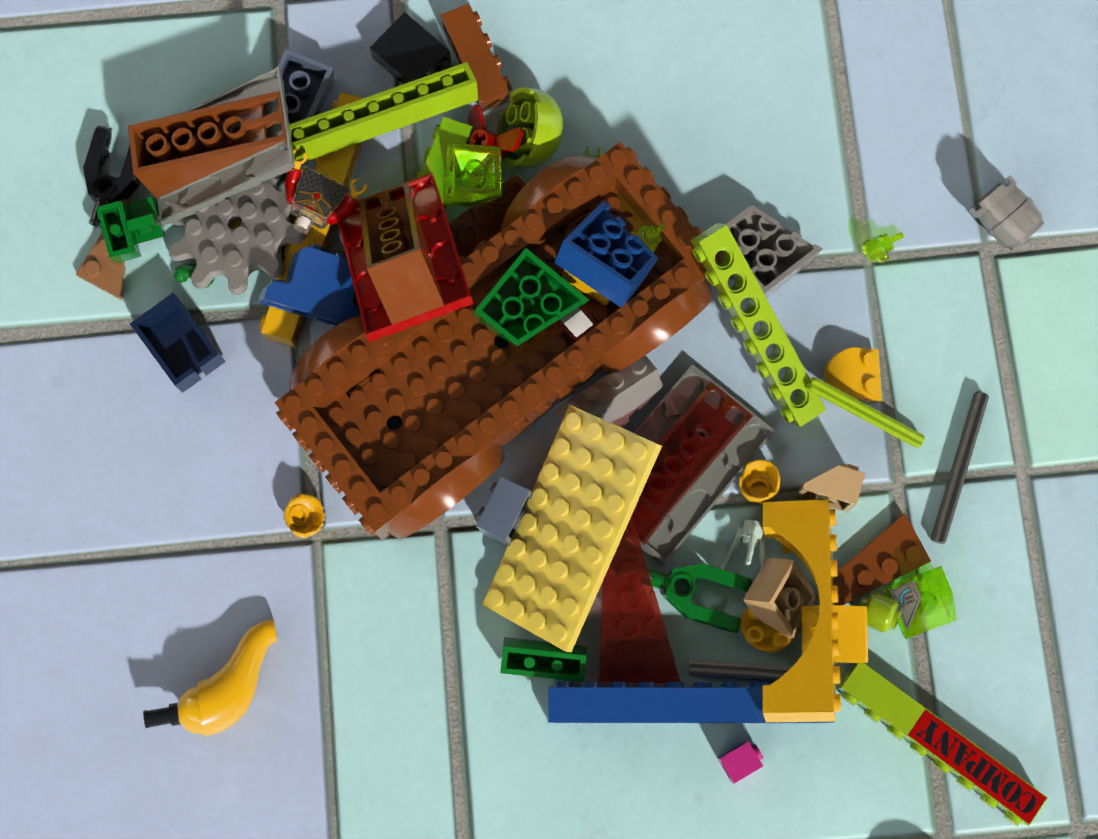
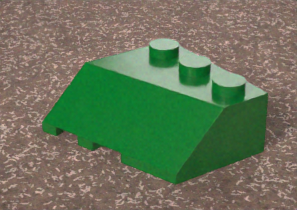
[472,248,589,347]

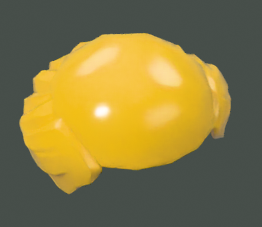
[283,493,325,538]

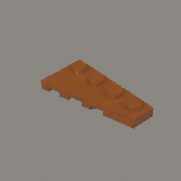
[449,175,526,257]
[833,513,931,605]

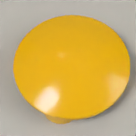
[741,607,793,653]

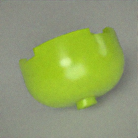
[497,87,563,168]

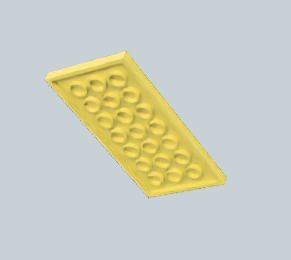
[482,405,662,652]

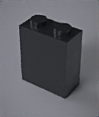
[370,12,451,84]

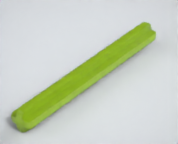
[807,377,925,448]

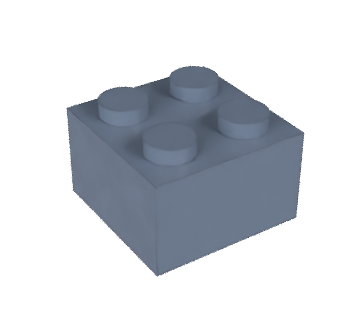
[476,477,532,546]

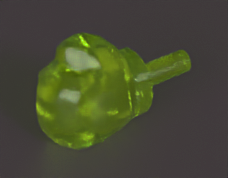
[634,223,665,253]
[862,232,904,264]

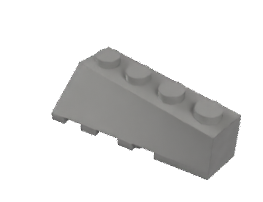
[554,355,663,427]

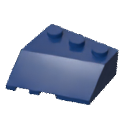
[554,200,658,308]

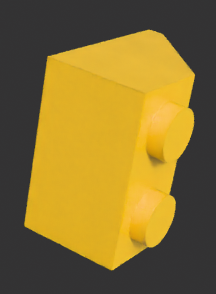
[801,605,868,663]

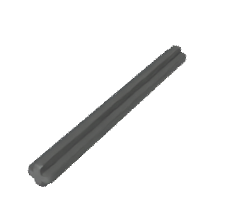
[931,391,989,544]

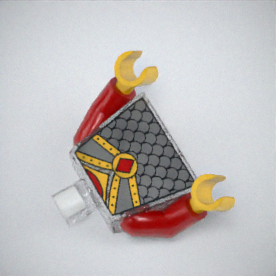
[284,149,368,234]

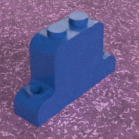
[258,244,361,326]

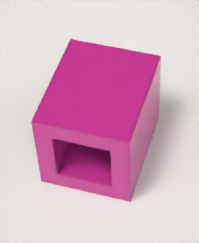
[717,741,764,784]

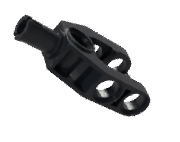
[83,125,141,228]

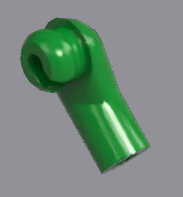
[174,264,215,288]

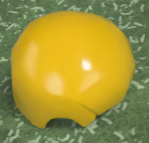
[739,459,781,504]

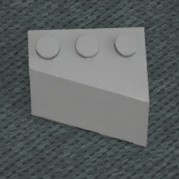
[719,205,823,297]

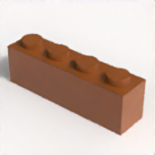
[441,4,512,112]

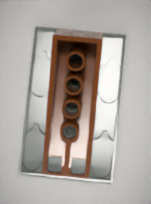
[128,66,295,226]

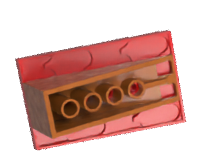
[335,173,474,342]

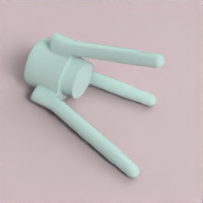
[720,520,766,571]

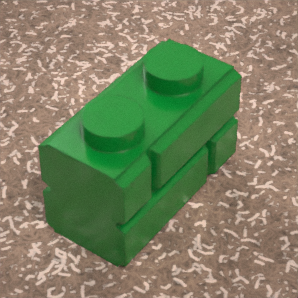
[96,201,141,263]

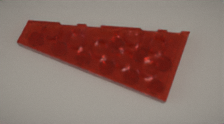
[598,516,681,683]

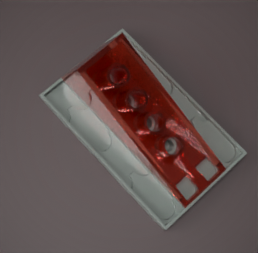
[624,364,775,566]

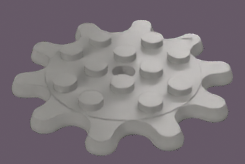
[169,174,307,295]

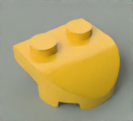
[823,347,882,403]

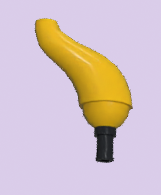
[143,619,277,737]

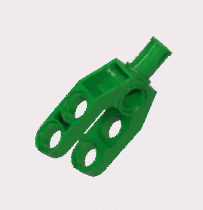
[639,564,753,633]

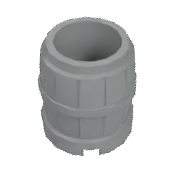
[969,175,1045,250]

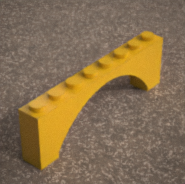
[763,499,841,722]

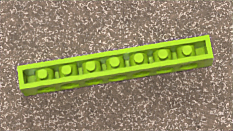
[690,223,827,427]

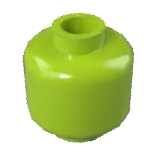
[860,593,902,633]

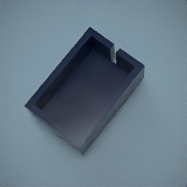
[130,292,226,393]

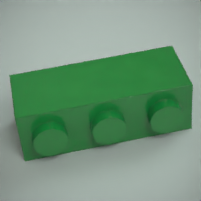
[500,637,587,682]

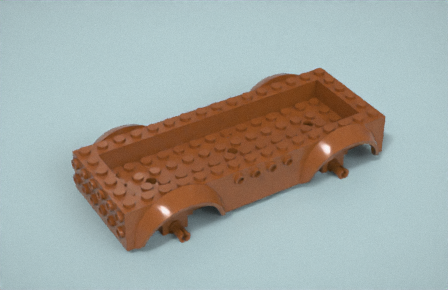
[274,142,723,541]

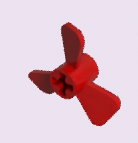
[459,104,524,189]

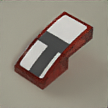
[555,306,597,343]

